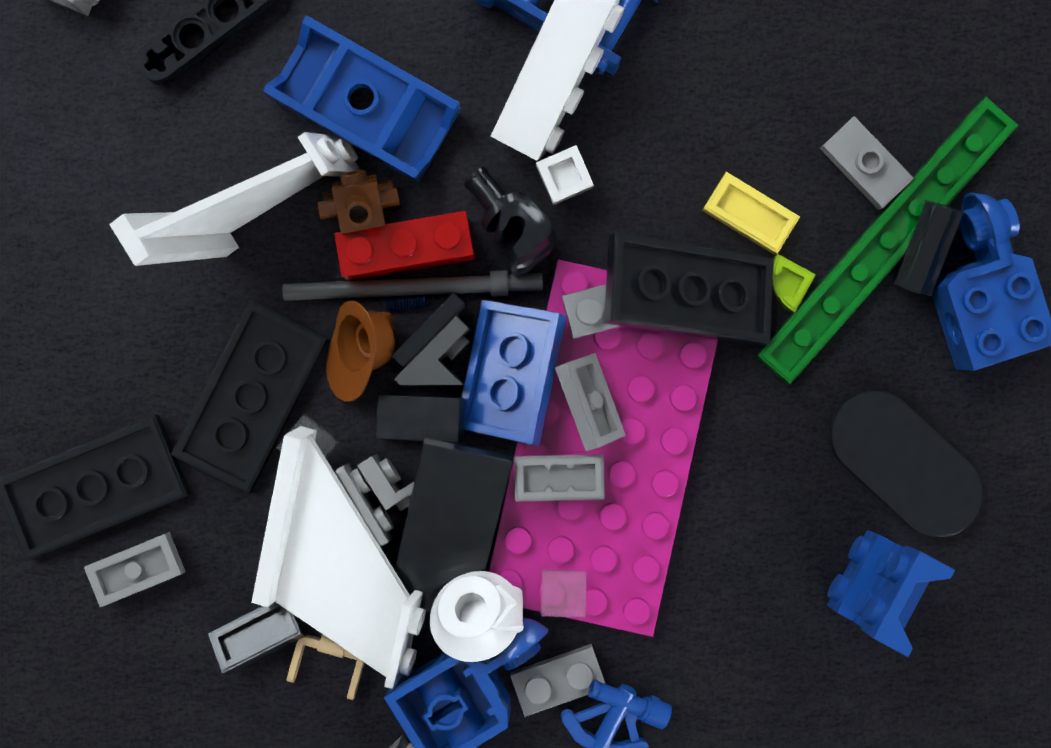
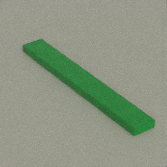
[756,97,1018,384]

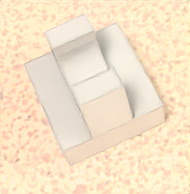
[536,145,594,205]

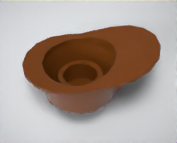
[326,300,395,402]

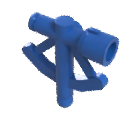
[561,680,672,748]

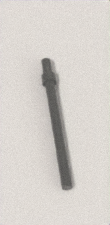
[282,270,543,301]

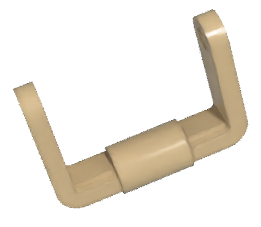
[287,634,365,700]

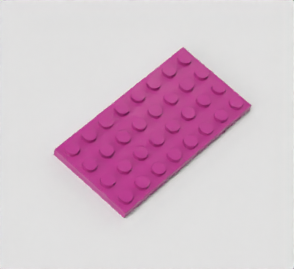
[489,260,718,637]

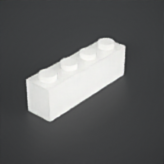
[491,0,625,161]

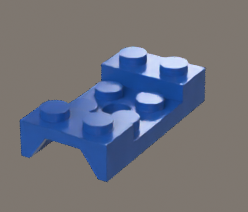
[262,15,461,184]
[827,530,955,657]

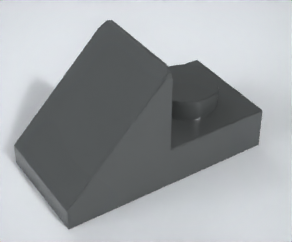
[394,316,471,386]

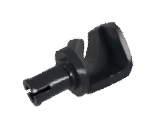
[464,167,556,276]

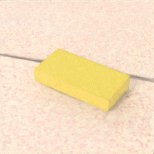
[702,172,800,255]

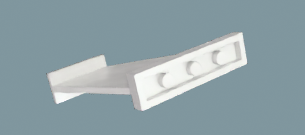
[109,132,360,266]
[251,426,426,689]

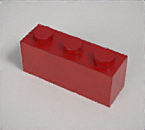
[334,211,475,281]

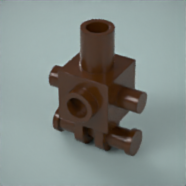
[317,170,400,234]

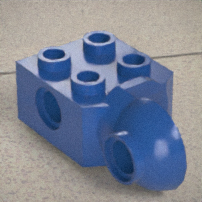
[932,193,1051,371]
[384,618,549,748]

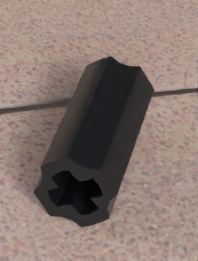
[894,200,964,296]

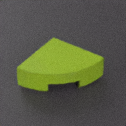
[772,254,816,313]

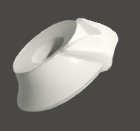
[430,571,524,662]

